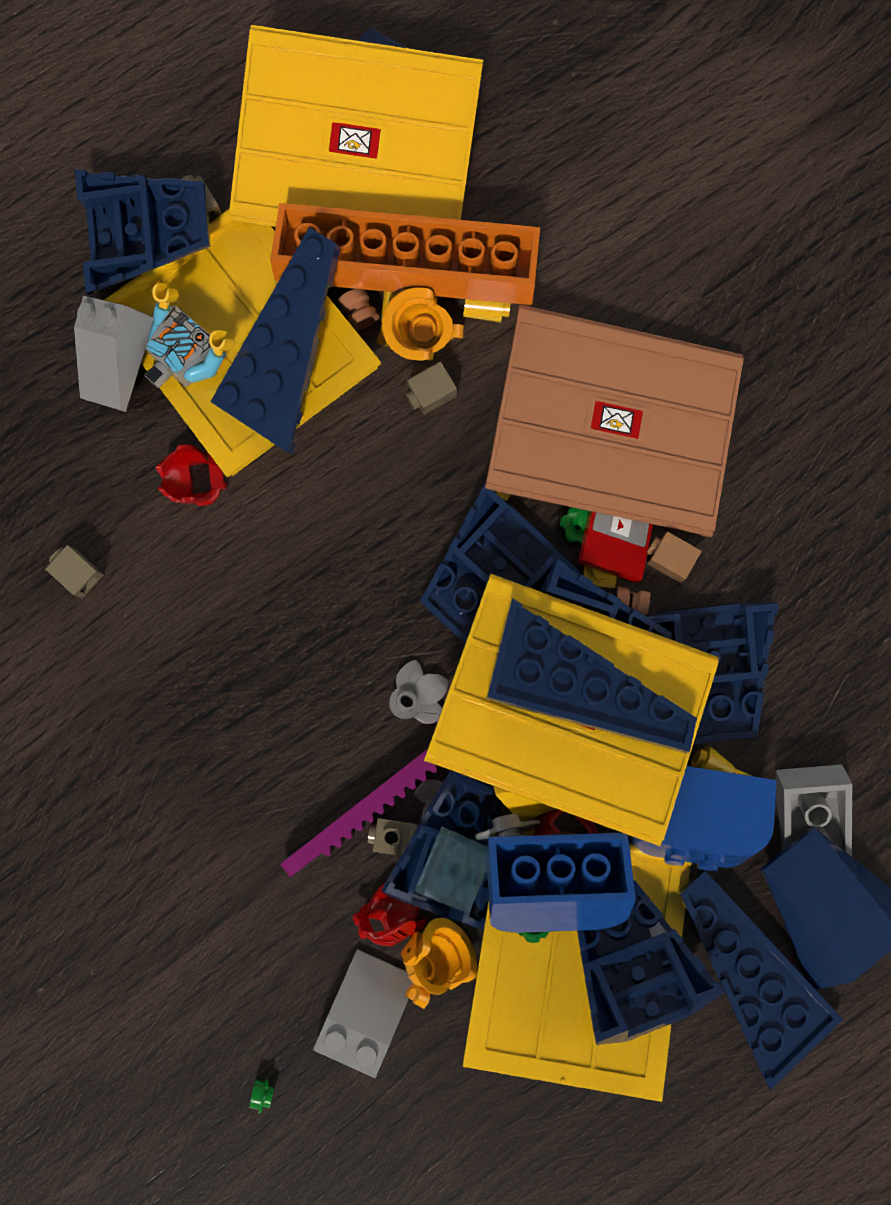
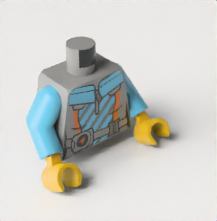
[145,283,235,389]

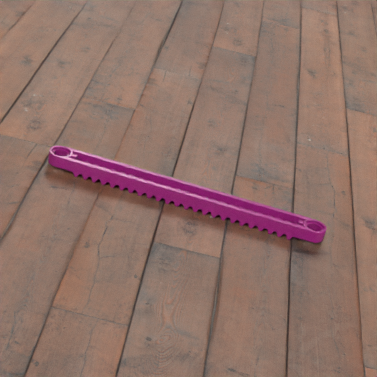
[280,749,437,877]

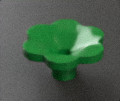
[560,507,589,545]

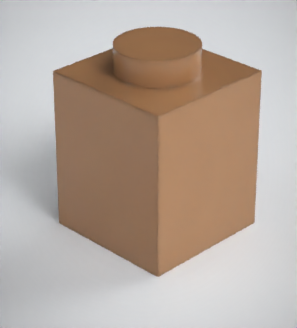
[647,532,701,583]

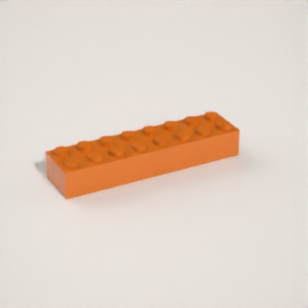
[270,203,540,305]

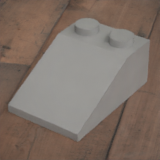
[74,296,154,412]
[776,765,852,857]
[313,948,413,1078]

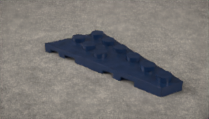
[210,227,340,454]
[486,598,697,753]
[679,870,843,1090]

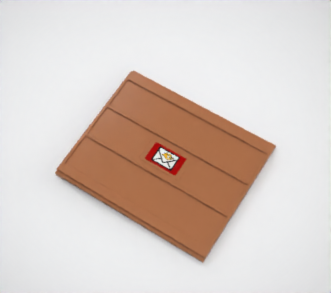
[485,304,744,537]

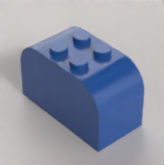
[628,766,777,871]
[486,833,636,933]

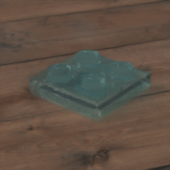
[415,827,487,913]

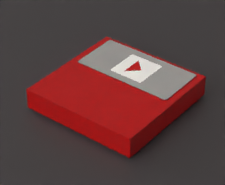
[578,511,653,583]

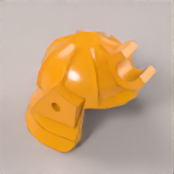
[382,287,464,360]
[401,918,478,1009]

